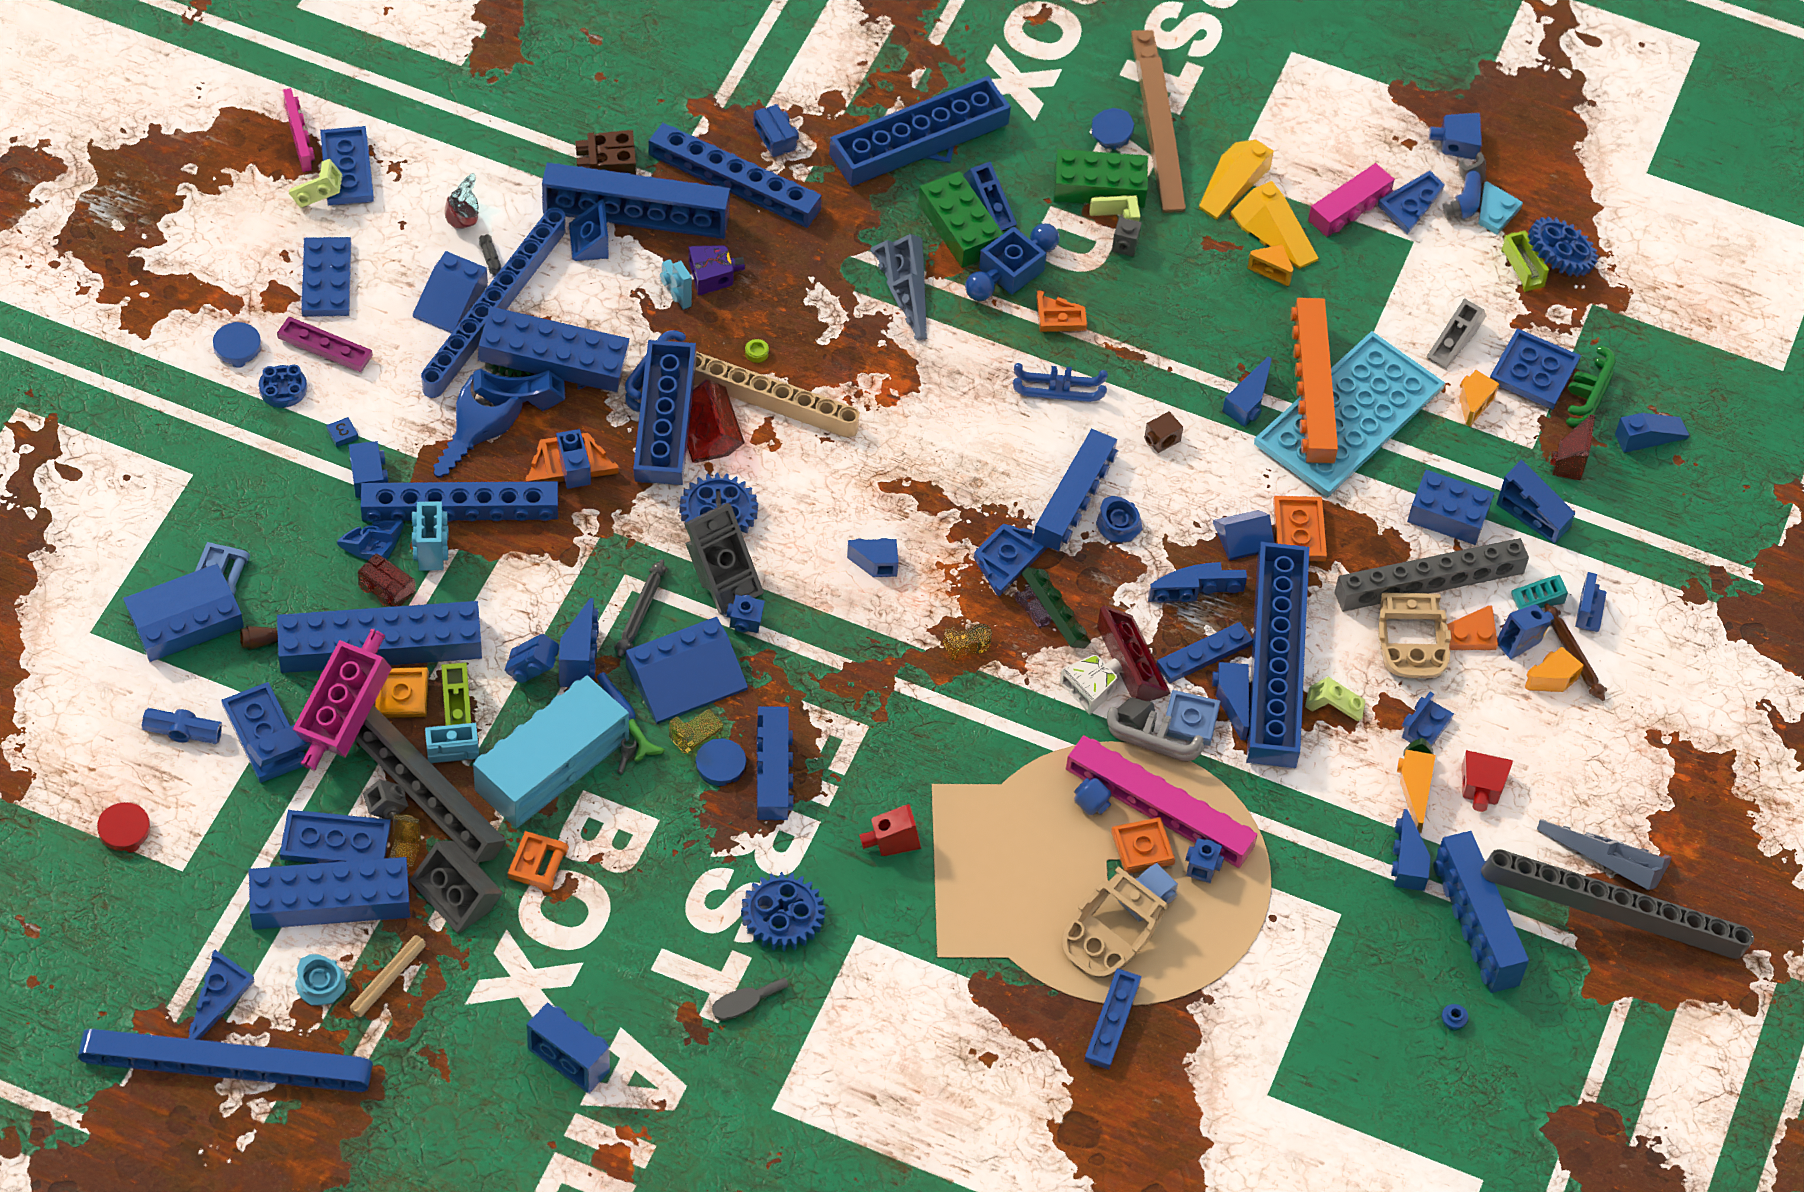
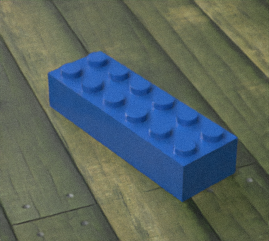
[478,306,630,393]
[633,340,697,485]
[1433,830,1529,993]
[249,857,410,930]

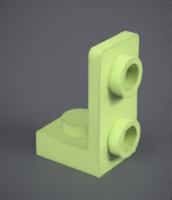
[289,159,342,208]
[1089,196,1140,222]
[1305,677,1366,721]

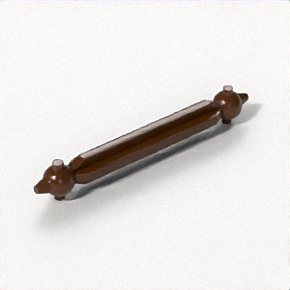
[1544,603,1607,701]

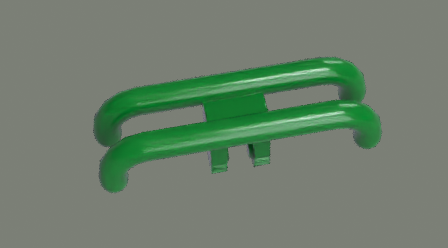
[1566,346,1616,428]

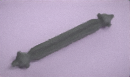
[614,559,668,657]

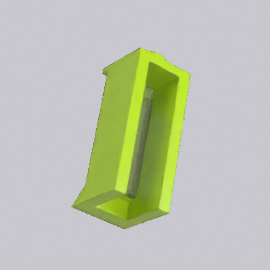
[1501,230,1549,292]

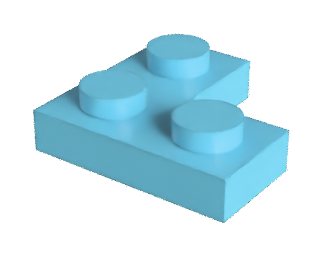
[660,259,692,310]

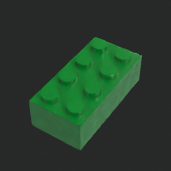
[1054,149,1148,208]
[918,171,1003,268]

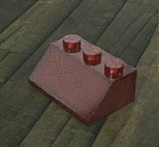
[687,379,745,463]

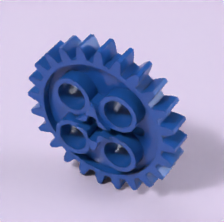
[1527,217,1598,277]
[679,473,758,534]
[741,872,825,951]

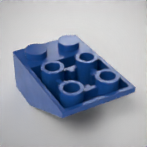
[559,598,599,688]

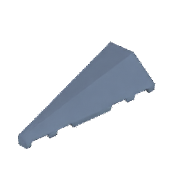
[871,234,927,340]
[1537,819,1672,890]

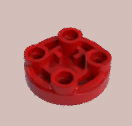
[97,802,150,853]

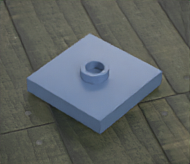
[1166,690,1221,746]

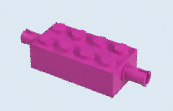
[293,629,392,771]

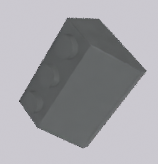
[409,841,503,933]

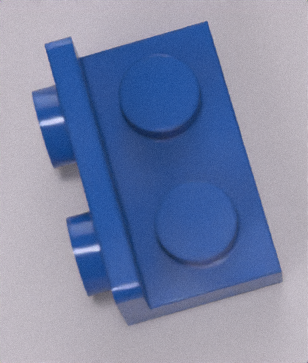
[1575,572,1607,632]
[1402,691,1454,746]

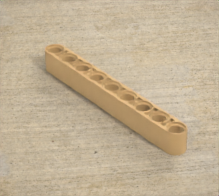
[694,352,860,437]

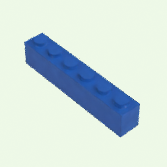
[1032,428,1119,551]

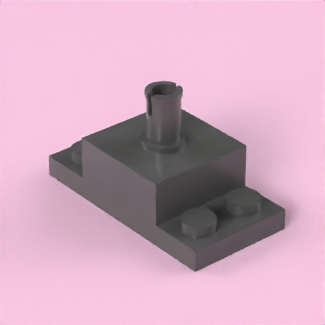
[684,503,764,613]

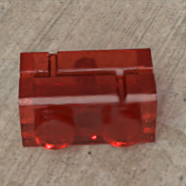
[357,554,416,607]

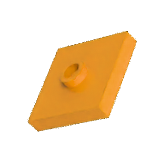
[375,668,429,718]

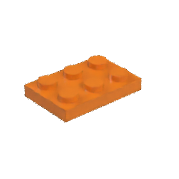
[1273,496,1327,561]

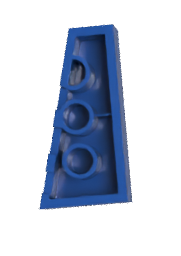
[757,707,793,820]

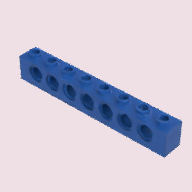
[649,123,822,228]
[361,481,558,522]

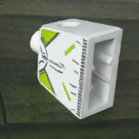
[1060,655,1122,715]

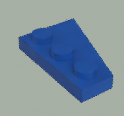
[1378,170,1445,235]

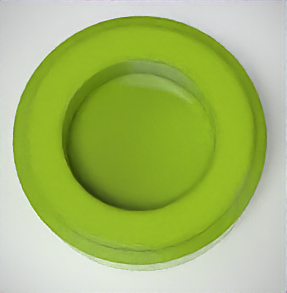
[745,339,769,363]

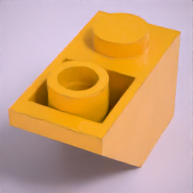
[1525,647,1584,692]

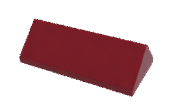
[1097,605,1171,701]

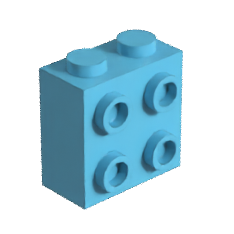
[412,501,449,571]

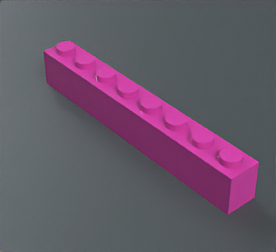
[1066,735,1258,868]

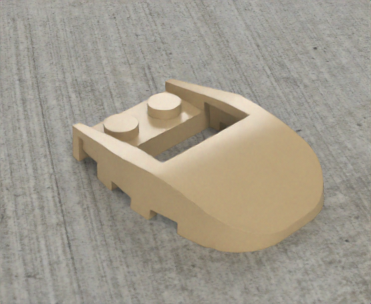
[1378,593,1451,678]
[1062,867,1168,977]

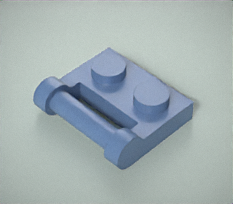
[195,542,250,595]

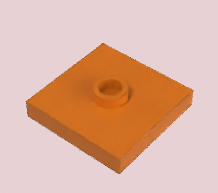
[1111,817,1175,874]

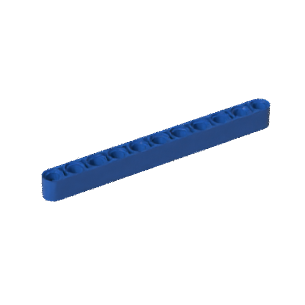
[421,208,566,398]
[78,1029,373,1092]

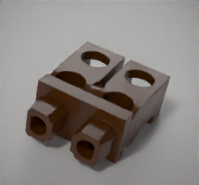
[575,130,636,175]

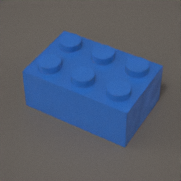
[1407,470,1494,545]
[526,1002,610,1094]

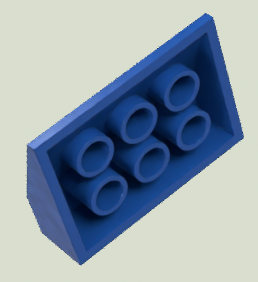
[123,564,244,662]
[626,616,748,724]

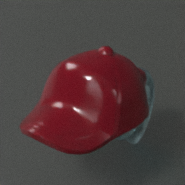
[444,173,479,229]

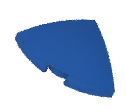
[337,520,404,564]

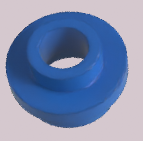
[1442,1004,1468,1030]

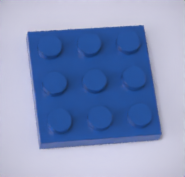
[1490,328,1581,409]

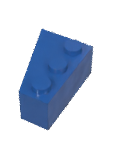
[1496,459,1576,544]

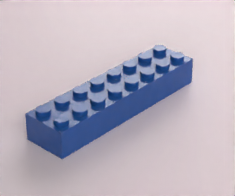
[829,76,1011,187]
[542,163,730,239]
[277,601,482,673]

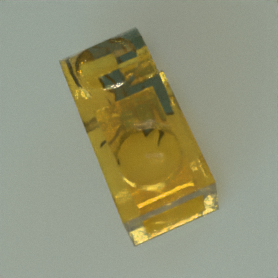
[943,623,992,661]

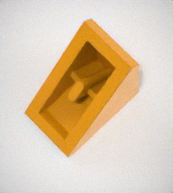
[1247,245,1293,287]

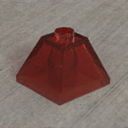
[1550,414,1595,481]

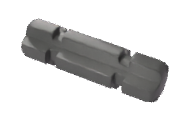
[479,234,502,275]

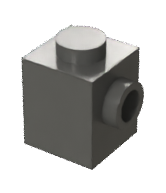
[1112,217,1142,257]

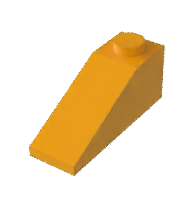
[1397,750,1436,833]

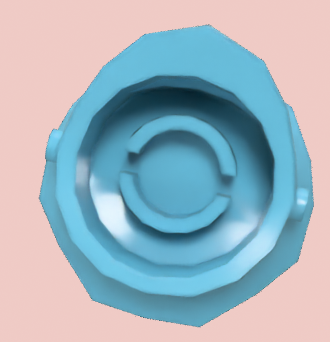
[295,954,346,1006]

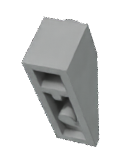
[1427,298,1487,369]

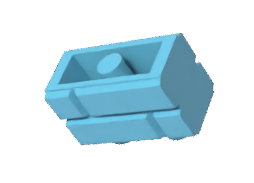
[425,723,479,763]

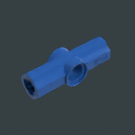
[142,708,223,744]

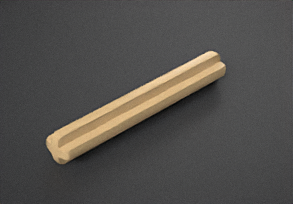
[350,935,425,1017]

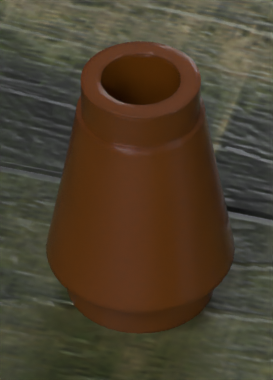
[240,625,278,650]

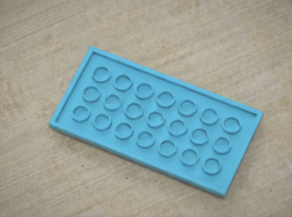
[1254,331,1445,498]

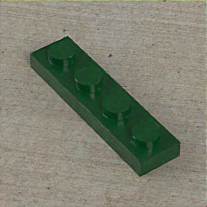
[1022,567,1091,649]

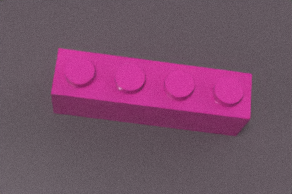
[1308,163,1395,237]

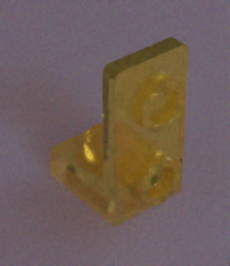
[669,709,723,754]
[389,814,422,871]

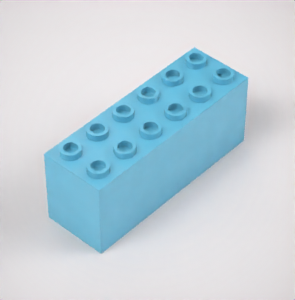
[473,675,629,829]

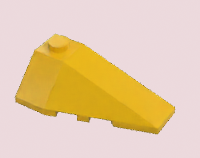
[1199,139,1274,220]
[1230,181,1319,269]

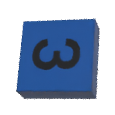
[326,417,359,447]

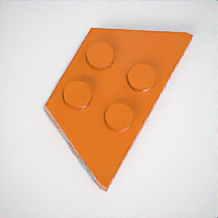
[526,433,619,482]

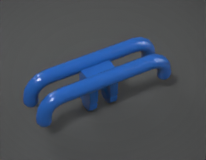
[625,330,686,412]
[1013,363,1108,402]

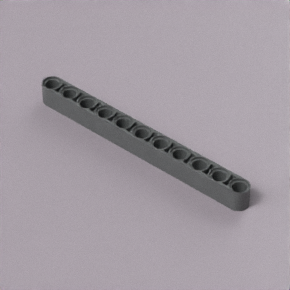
[1481,849,1754,959]

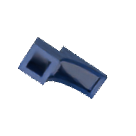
[473,368,565,411]

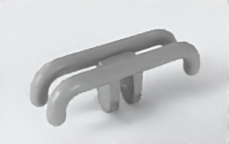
[1107,707,1204,761]

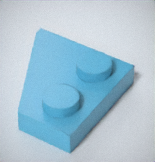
[1478,181,1523,235]

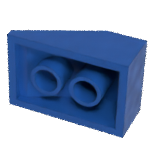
[412,251,488,333]

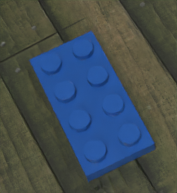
[320,126,374,206]
[301,237,351,316]
[221,682,305,783]
[280,810,391,863]

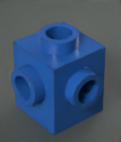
[726,595,765,633]
[1185,838,1224,883]

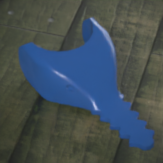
[433,374,522,478]

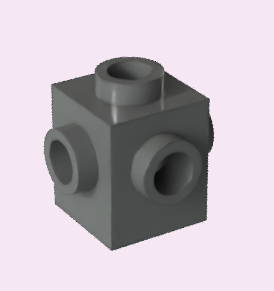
[362,779,408,820]

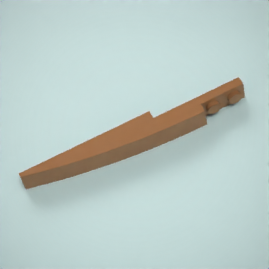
[1131,30,1185,213]

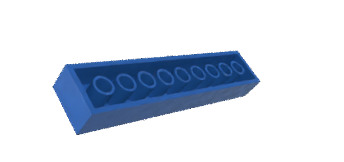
[1246,542,1309,768]

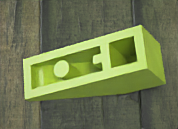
[441,663,471,726]

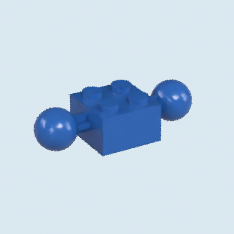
[965,223,1060,301]

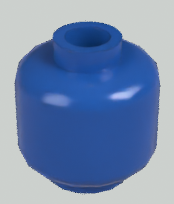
[1074,778,1112,815]

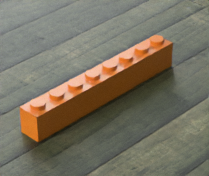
[1290,298,1338,463]

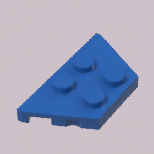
[973,524,1048,596]

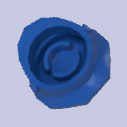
[1091,108,1134,149]
[1096,496,1142,542]

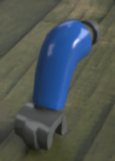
[1442,152,1487,220]

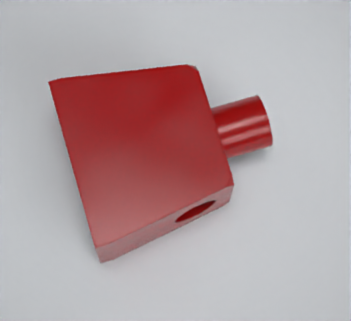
[1461,750,1513,812]
[859,804,921,856]

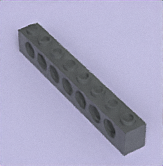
[1334,538,1529,612]

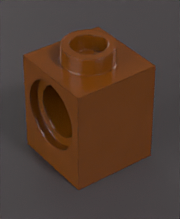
[1144,411,1184,453]

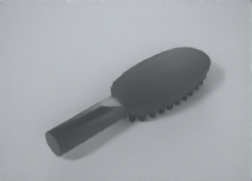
[712,977,789,1021]

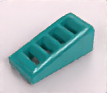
[1511,575,1568,610]

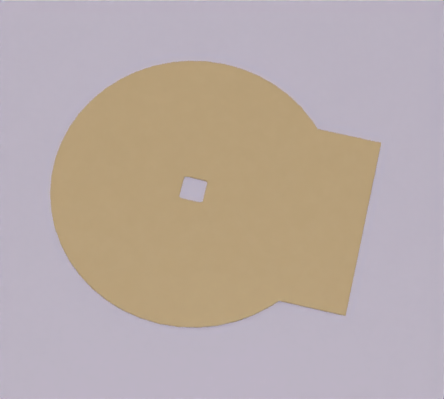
[932,741,1271,1005]

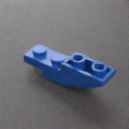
[1148,562,1247,603]

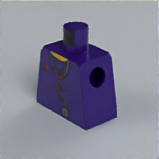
[689,246,745,295]

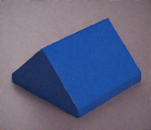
[569,200,609,261]
[1213,510,1274,561]

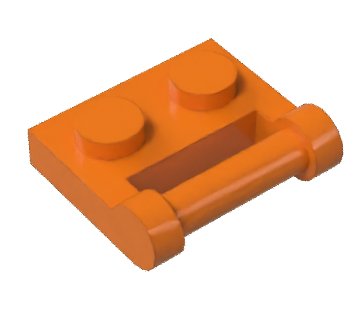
[508,831,569,892]

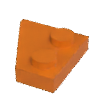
[1036,291,1087,332]
[1447,606,1498,650]

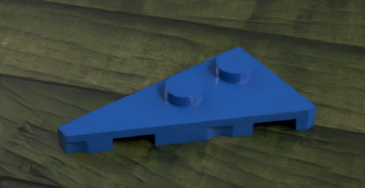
[188,950,255,1040]

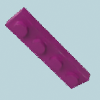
[277,316,373,372]

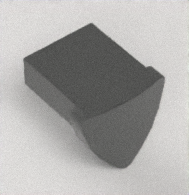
[1117,697,1155,732]

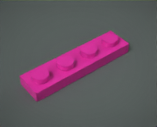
[282,88,315,172]

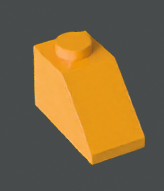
[1459,370,1499,427]

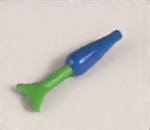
[597,672,665,762]

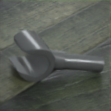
[617,738,636,774]

